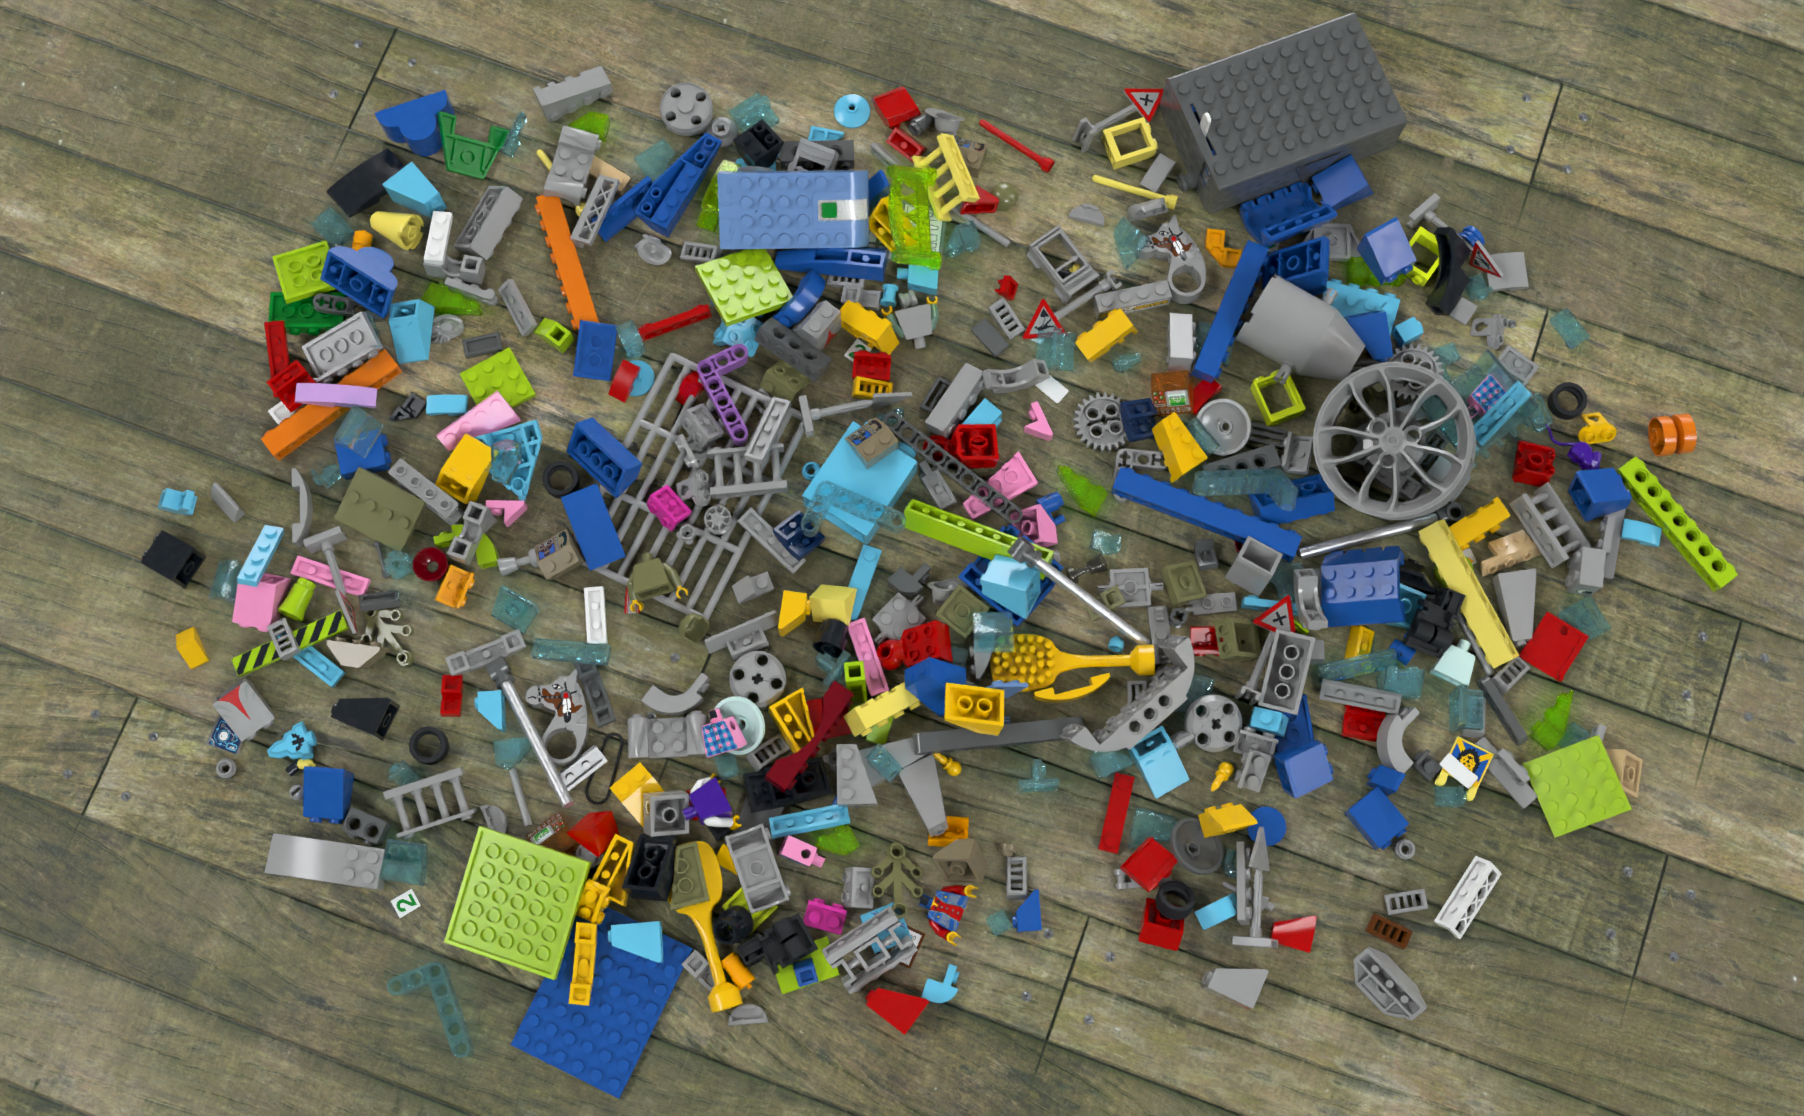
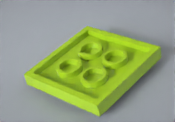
[272,240,335,304]
[460,347,536,409]

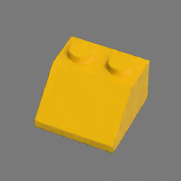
[778,590,811,636]
[1198,802,1258,838]

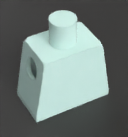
[1429,639,1475,689]

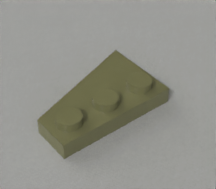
[670,842,710,911]

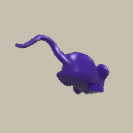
[1545,424,1601,471]

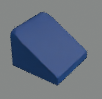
[793,958,819,987]

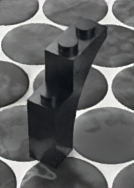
[1425,227,1471,316]

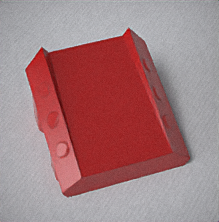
[872,86,921,130]
[1512,440,1556,487]
[1120,837,1178,893]

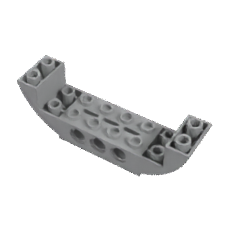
[1059,635,1195,752]

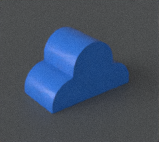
[375,90,455,156]
[1262,236,1330,296]
[320,246,398,319]

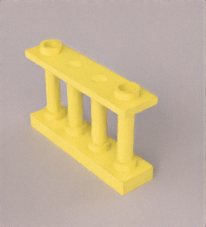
[912,133,980,222]

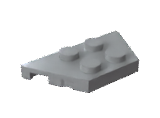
[1303,223,1366,263]

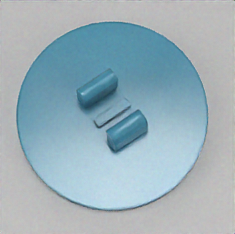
[629,360,655,397]

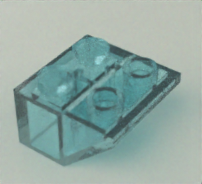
[973,612,1014,652]
[1376,666,1425,699]
[379,839,428,886]

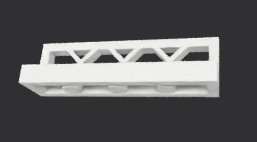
[1434,856,1502,939]

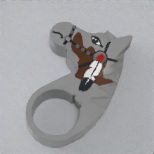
[1136,215,1206,304]
[526,669,589,767]

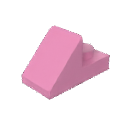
[1024,401,1053,441]
[486,500,528,527]

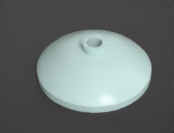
[710,696,765,755]

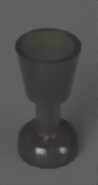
[1065,553,1108,584]

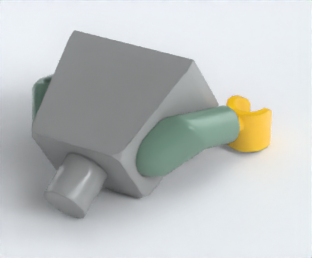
[881,296,939,349]

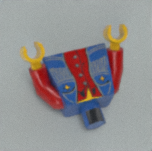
[919,885,978,946]

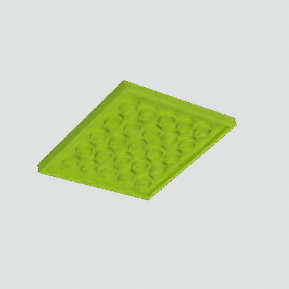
[444,826,592,980]

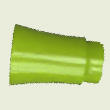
[277,577,316,622]

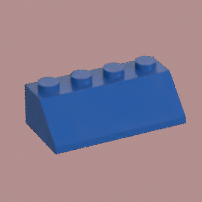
[566,417,643,498]
[1248,473,1335,525]

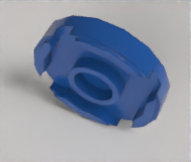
[1246,807,1286,846]

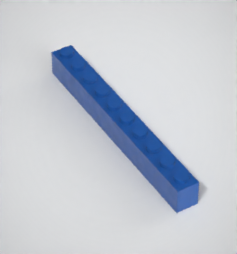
[1111,467,1302,562]

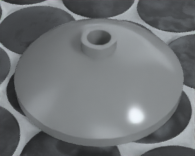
[1195,399,1252,455]

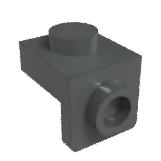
[1194,539,1218,571]

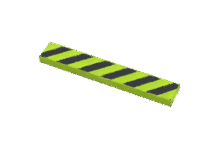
[231,610,350,677]

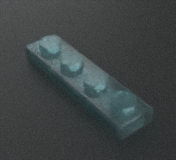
[531,638,612,666]
[1318,648,1397,684]

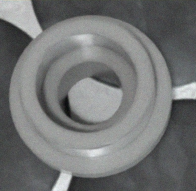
[216,758,237,778]
[1395,839,1415,860]

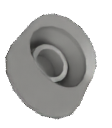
[925,108,965,137]
[927,577,968,605]

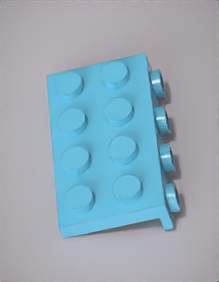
[1322,279,1400,335]

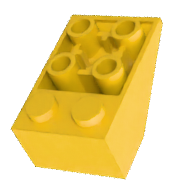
[435,433,498,504]

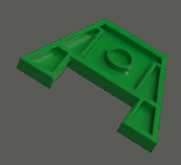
[437,111,510,180]

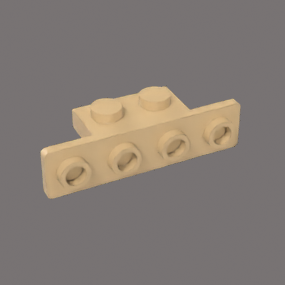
[1480,530,1542,576]

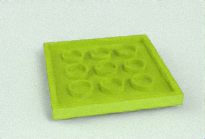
[695,249,793,327]
[1523,735,1632,838]

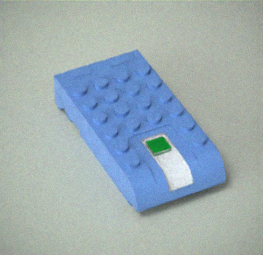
[718,170,869,249]

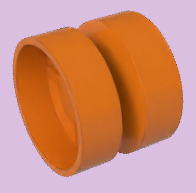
[1648,413,1697,457]

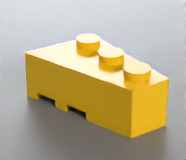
[869,194,923,263]
[839,300,899,355]
[1075,308,1138,363]
[1449,496,1511,552]
[768,687,814,753]

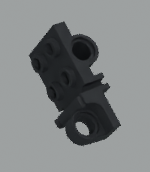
[1403,588,1466,658]
[736,913,818,975]

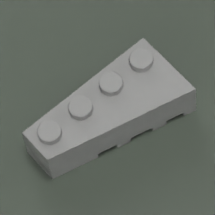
[533,66,613,123]

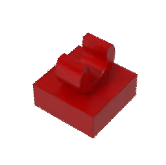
[995,275,1019,301]

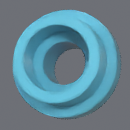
[802,462,821,481]

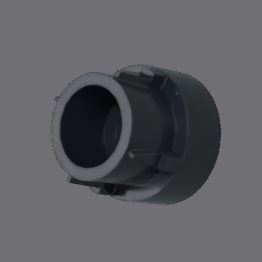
[812,619,848,658]
[713,905,754,945]

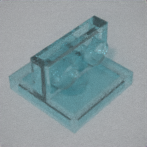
[729,92,779,132]
[1036,328,1075,371]
[333,405,385,458]
[208,559,244,604]
[815,650,851,691]
[1449,684,1483,732]
[1017,759,1059,793]

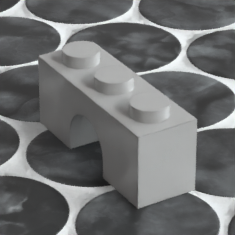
[423,252,486,285]
[447,501,492,566]

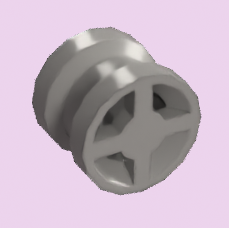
[898,289,918,309]

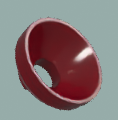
[412,547,449,582]

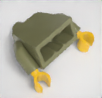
[627,553,688,612]

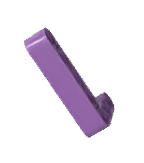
[697,344,748,446]

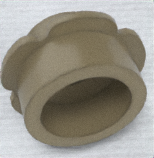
[997,843,1017,856]

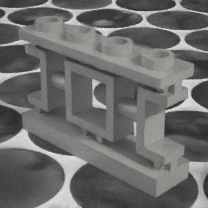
[388,459,465,526]
[822,906,918,994]

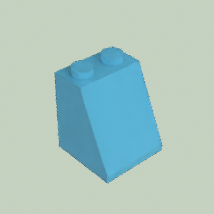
[383,162,447,219]
[980,554,1041,619]

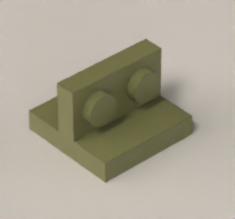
[1161,561,1207,609]
[935,584,989,639]

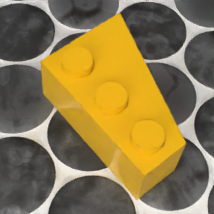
[1152,412,1208,483]
[592,834,636,907]

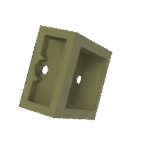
[1214,617,1261,662]

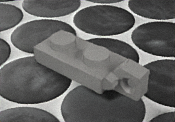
[919,460,957,510]

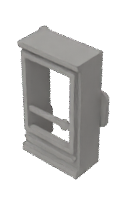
[787,138,839,171]
[1027,225,1099,304]

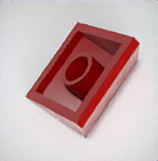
[567,811,620,857]

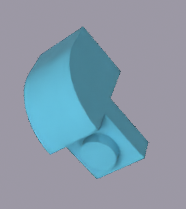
[157,488,197,515]
[1194,893,1237,930]
[921,964,959,1003]

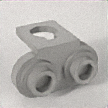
[1470,314,1508,349]
[675,434,711,469]
[676,469,711,507]

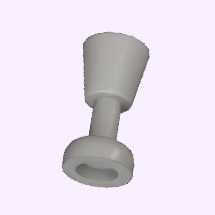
[497,548,539,577]

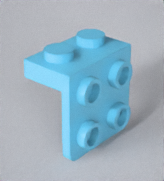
[713,317,764,357]

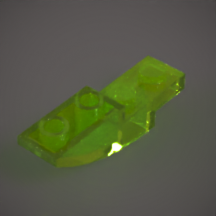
[696,160,741,233]

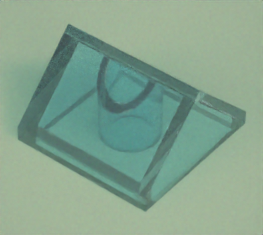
[491,585,540,634]
[1558,595,1612,643]

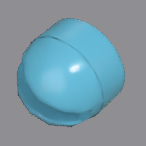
[1108,636,1124,652]

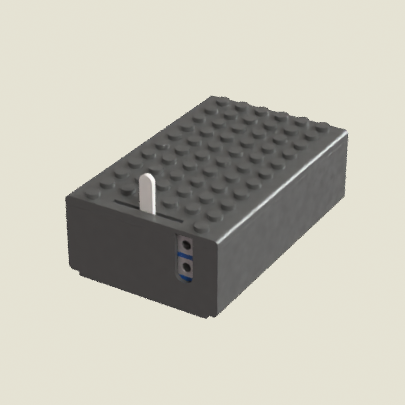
[1159,12,1407,215]

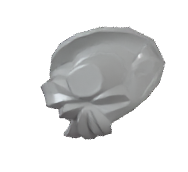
[635,234,672,265]
[431,314,464,344]

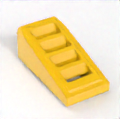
[852,376,893,400]

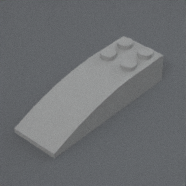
[264,833,391,891]

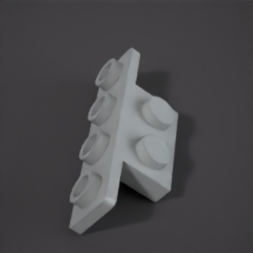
[1595,509,1626,579]
[704,610,779,660]
[1475,737,1537,808]

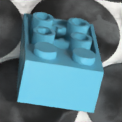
[389,299,435,364]
[1127,726,1190,799]

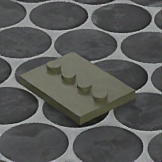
[334,467,427,553]

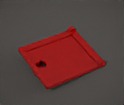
[1519,611,1589,682]

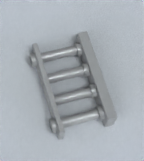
[707,441,788,500]
[1509,482,1591,568]
[383,766,477,839]

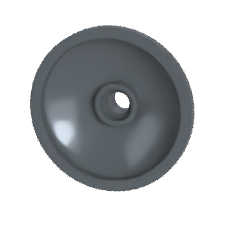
[1170,818,1223,875]

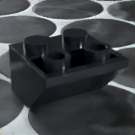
[733,119,784,168]

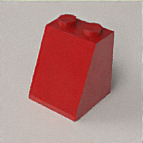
[865,988,929,1035]

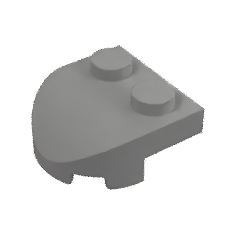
[1126,197,1168,222]

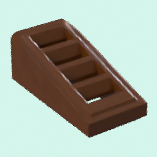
[1365,913,1413,950]

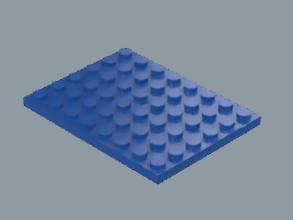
[510,907,693,1099]

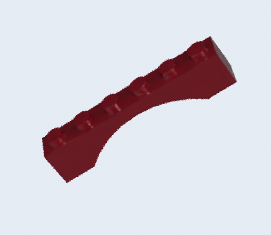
[765,681,854,793]

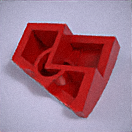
[1269,915,1317,953]

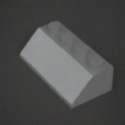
[453,186,523,260]
[1258,628,1316,715]

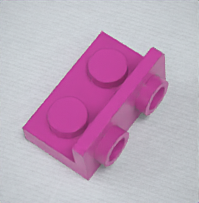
[646,485,692,532]
[803,898,847,935]

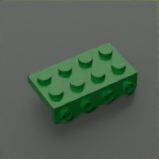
[268,292,347,336]

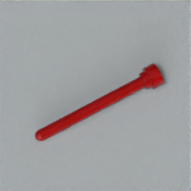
[979,119,1055,173]

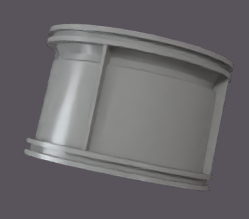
[1313,362,1476,520]

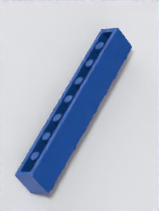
[1191,240,1269,383]

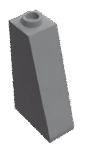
[1492,568,1536,647]
[859,738,929,788]
[897,754,948,837]

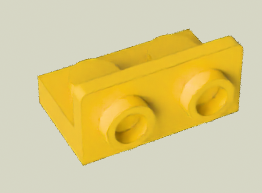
[576,879,611,925]

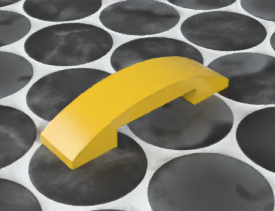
[1033,673,1110,703]
[569,922,597,1006]

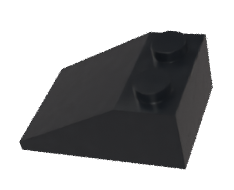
[622,833,676,902]

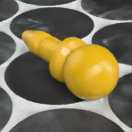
[933,753,962,776]
[1211,762,1234,792]

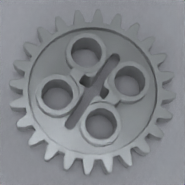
[1384,344,1444,403]
[1073,392,1128,453]

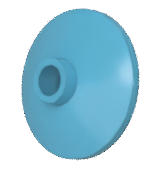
[834,94,870,128]

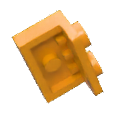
[434,565,475,609]
[928,816,969,847]

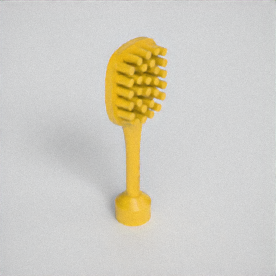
[990,634,1155,692]
[668,841,743,1013]

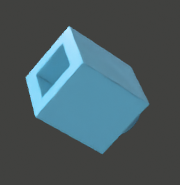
[1391,317,1424,348]

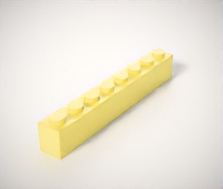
[1418,519,1519,669]

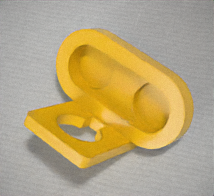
[1578,412,1617,444]

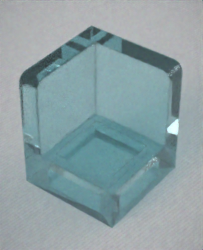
[1556,722,1590,748]
[714,753,741,780]

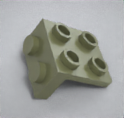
[760,359,812,406]

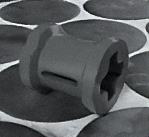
[1168,607,1188,628]

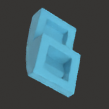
[426,395,468,416]
[1620,518,1662,547]

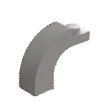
[982,359,1050,393]
[1293,568,1328,631]
[641,673,710,716]
[1376,707,1419,773]

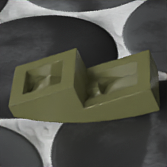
[1086,585,1126,621]

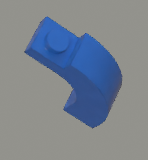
[772,269,826,328]

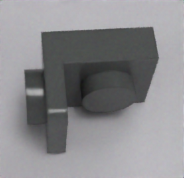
[1411,749,1442,782]

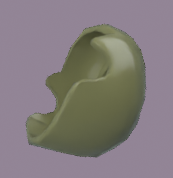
[990,182,1019,212]
[679,613,709,643]

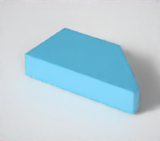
[808,126,844,141]

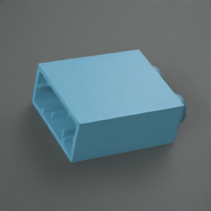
[802,421,917,545]

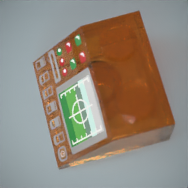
[1151,370,1194,416]
[526,812,580,854]

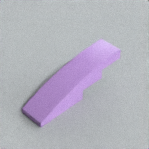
[295,383,377,409]

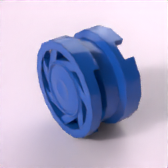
[1458,225,1485,255]

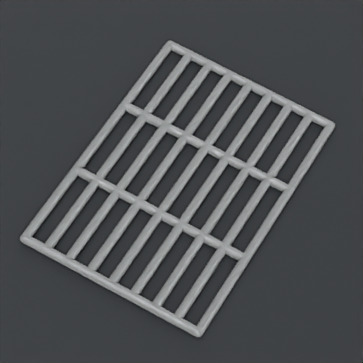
[573,353,805,620]

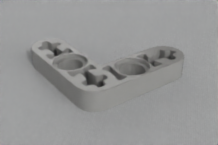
[1112,448,1168,503]

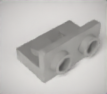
[679,403,725,449]
[1234,747,1271,792]
[841,867,875,909]

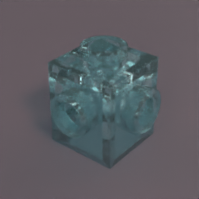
[383,549,414,581]

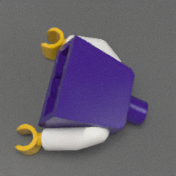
[681,773,742,830]

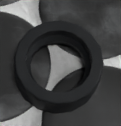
[1548,382,1588,420]
[542,461,580,499]
[409,726,449,765]
[1155,881,1196,920]

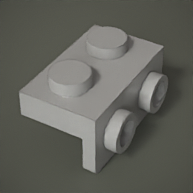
[1280,431,1313,475]
[1232,726,1279,762]

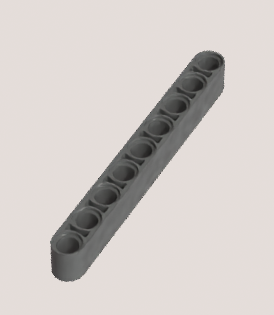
[884,412,1023,525]
[912,717,1084,755]

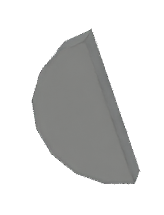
[1068,204,1104,228]
[480,805,508,834]
[728,1003,768,1026]

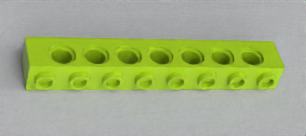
[1616,456,1738,592]

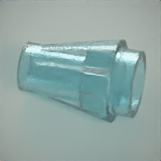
[1112,352,1141,373]

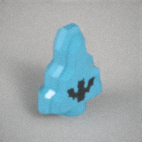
[267,721,317,760]

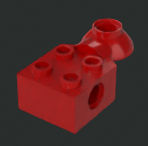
[923,424,999,468]
[877,620,953,670]

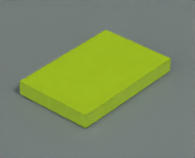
[776,936,840,995]

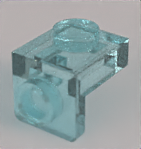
[1089,529,1122,555]
[387,760,420,786]

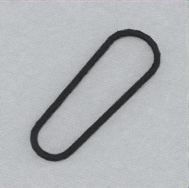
[585,733,624,805]

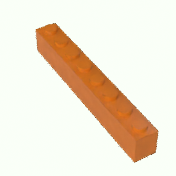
[535,195,599,332]
[261,349,402,461]

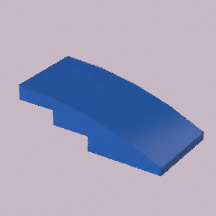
[561,483,626,571]

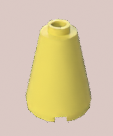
[370,211,424,251]

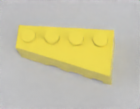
[843,682,921,737]

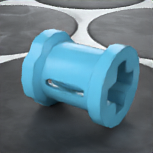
[880,284,898,307]

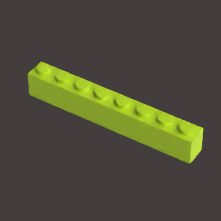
[902,499,1054,580]

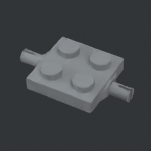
[1097,568,1163,608]
[872,592,926,646]

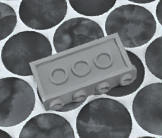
[301,311,384,384]

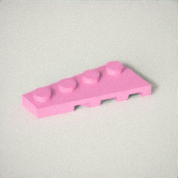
[437,390,521,451]
[963,451,1038,521]

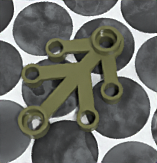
[361,609,414,666]
[870,843,923,920]

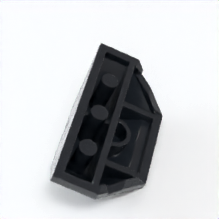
[1399,559,1437,595]

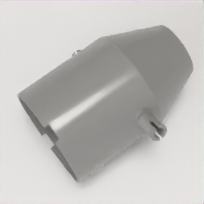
[1236,274,1365,384]

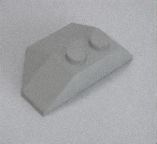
[1353,946,1427,1021]

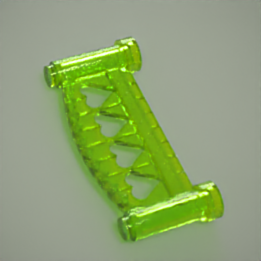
[887,164,942,271]

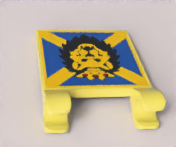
[1435,736,1494,801]

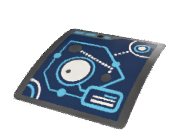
[206,714,243,755]

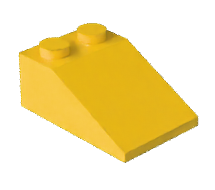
[944,683,1004,736]
[610,762,665,828]

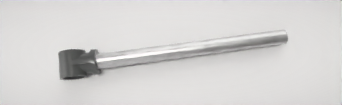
[1298,502,1466,559]
[1007,536,1150,645]
[485,656,574,808]

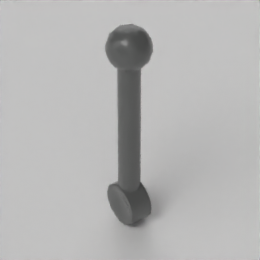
[374,540,390,578]

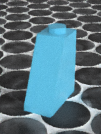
[608,921,664,963]

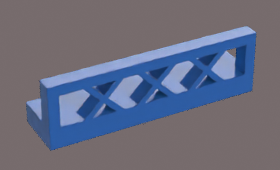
[591,176,652,243]

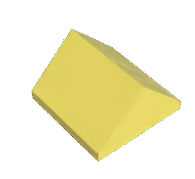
[809,584,857,626]

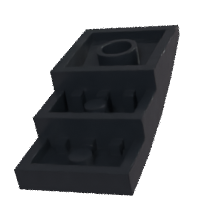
[326,148,405,218]
[742,757,832,813]

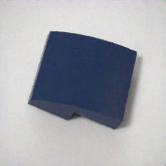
[1120,398,1158,442]
[773,510,825,561]

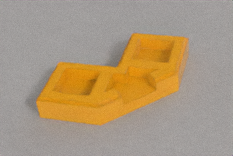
[1205,228,1242,269]

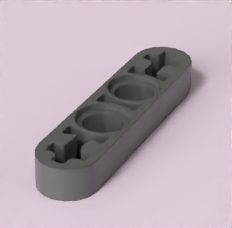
[313,294,387,322]
[1477,675,1528,746]

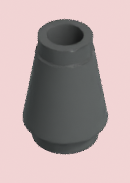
[908,113,934,137]

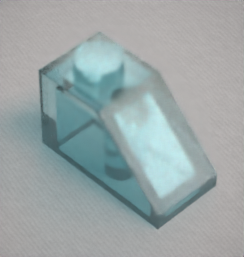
[491,439,522,485]
[493,736,532,769]
[1089,751,1136,780]

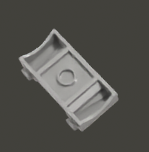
[543,125,602,206]
[628,711,708,760]
[725,823,791,914]

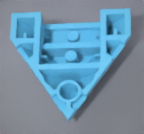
[474,420,543,501]

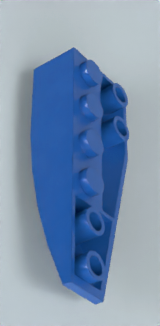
[634,133,722,238]
[775,247,890,281]

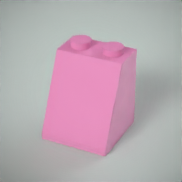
[232,573,291,632]

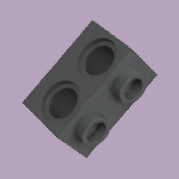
[341,807,392,847]

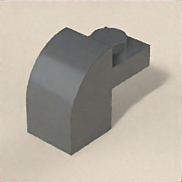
[887,563,931,597]

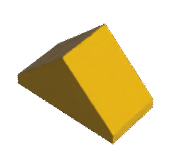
[176,626,210,669]

